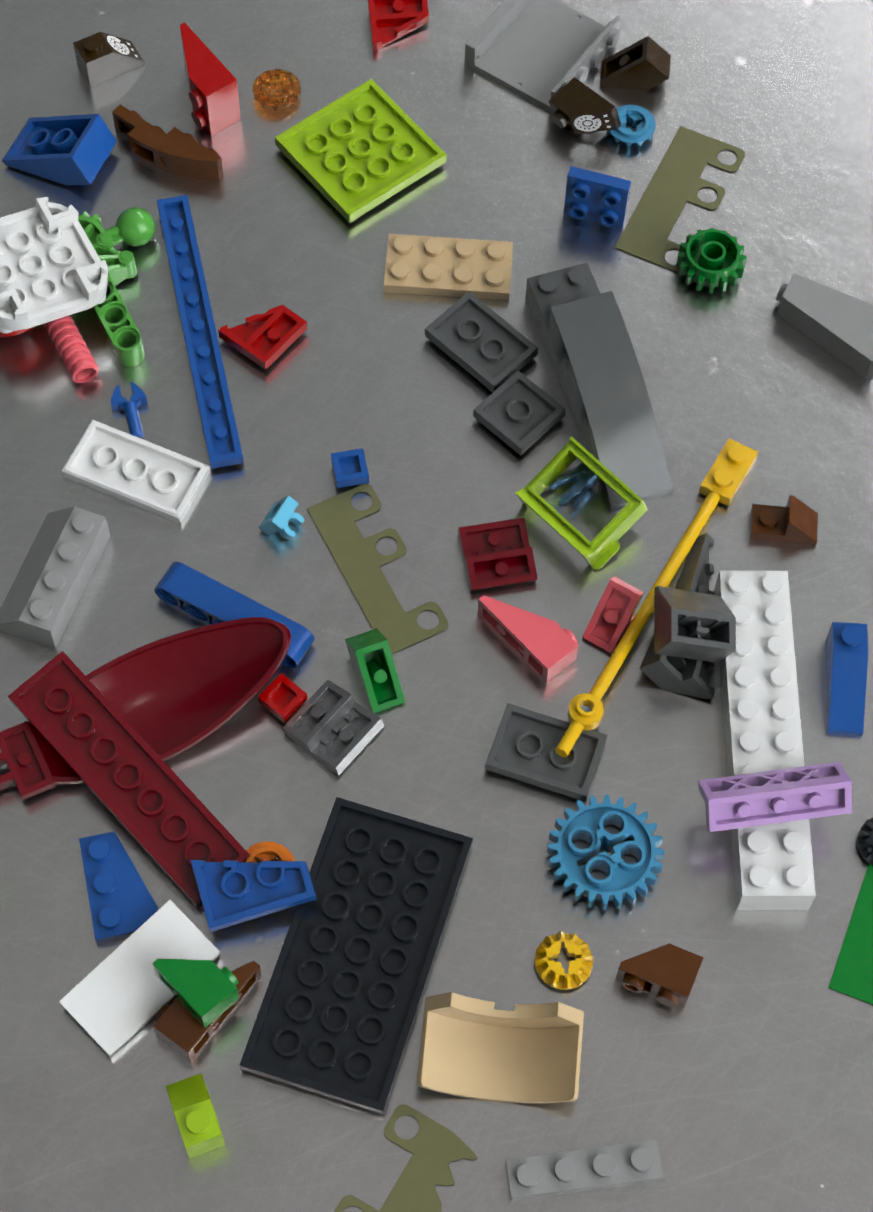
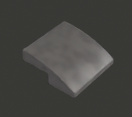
[282,680,384,775]

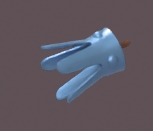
[549,463,598,509]

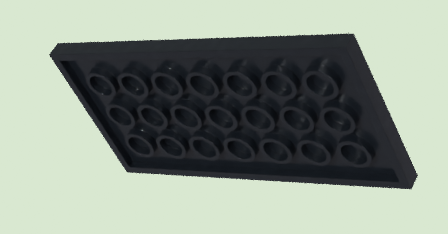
[239,797,473,1115]

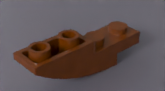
[112,104,224,181]

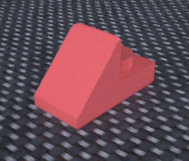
[582,576,644,654]

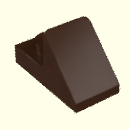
[750,495,818,545]

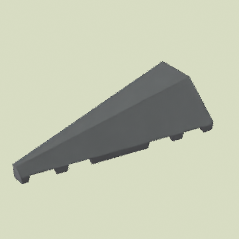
[639,533,715,699]

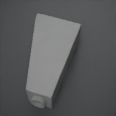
[776,273,873,381]

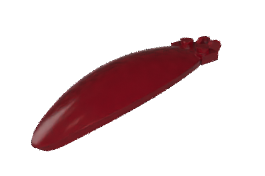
[0,617,291,800]

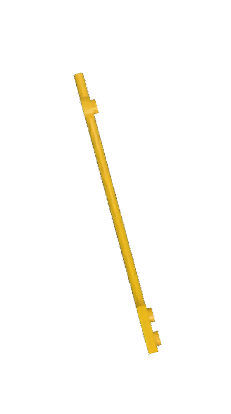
[555,438,758,757]

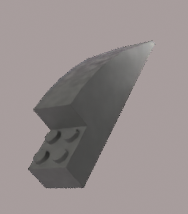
[525,263,673,509]

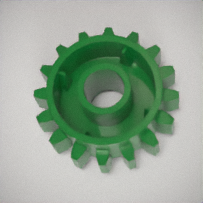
[676,228,747,293]

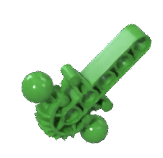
[78,207,156,367]

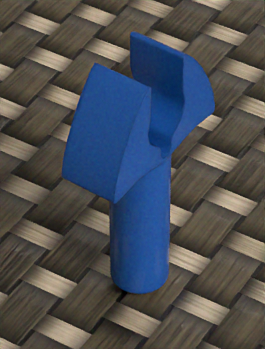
[111,382,148,438]

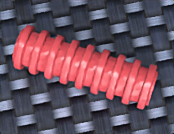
[43,315,99,383]

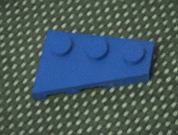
[79,831,159,944]
[191,860,317,932]

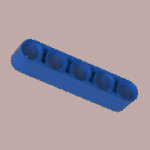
[154,561,315,668]

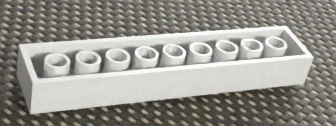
[714,571,816,910]

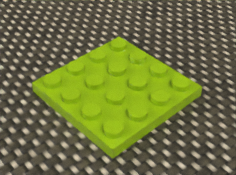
[275,79,447,223]

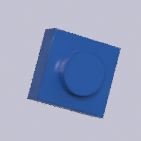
[331,448,369,488]

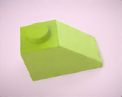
[166,1073,225,1159]

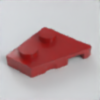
[367,0,429,51]

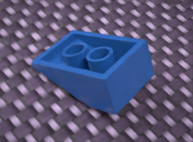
[2,114,117,186]

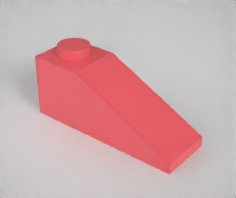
[477,595,579,684]

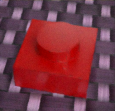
[258,673,308,723]

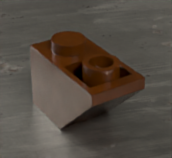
[615,943,704,1008]

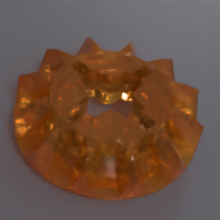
[253,69,301,111]

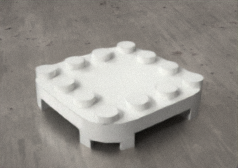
[0,197,108,333]

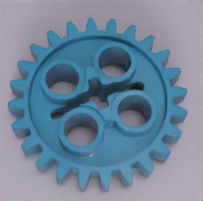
[547,794,665,910]

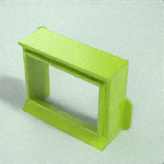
[515,436,648,570]

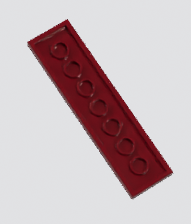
[8,651,250,906]

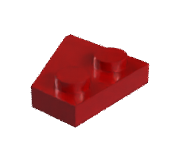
[218,305,307,370]

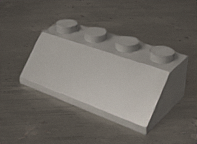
[0,507,110,649]

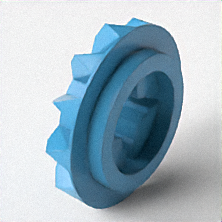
[608,105,656,147]

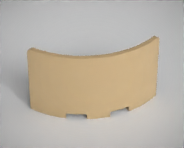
[417,992,584,1104]

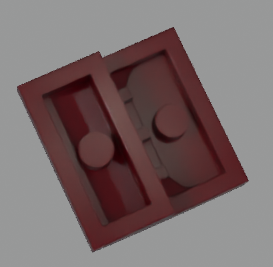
[458,517,538,591]

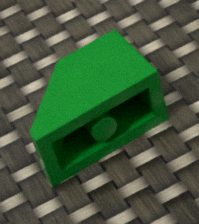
[345,628,406,713]
[152,959,239,1028]

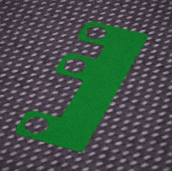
[828,864,873,1005]

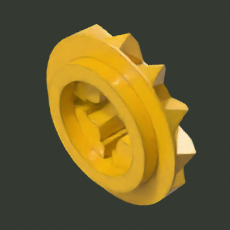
[534,931,593,990]

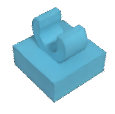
[259,495,305,539]

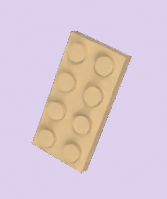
[384,234,513,301]

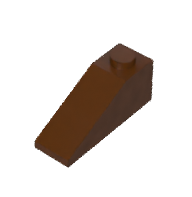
[153,961,261,1063]

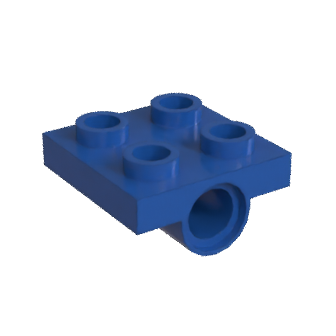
[563,166,631,229]

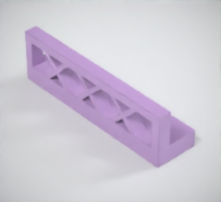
[698,762,852,832]

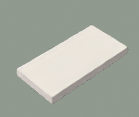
[62,419,211,524]
[59,900,220,1057]

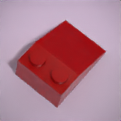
[180,22,241,137]

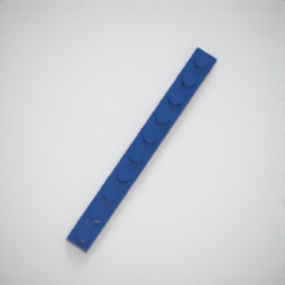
[157,195,244,469]

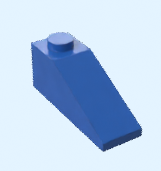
[826,622,868,736]

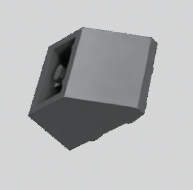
[654,586,736,663]

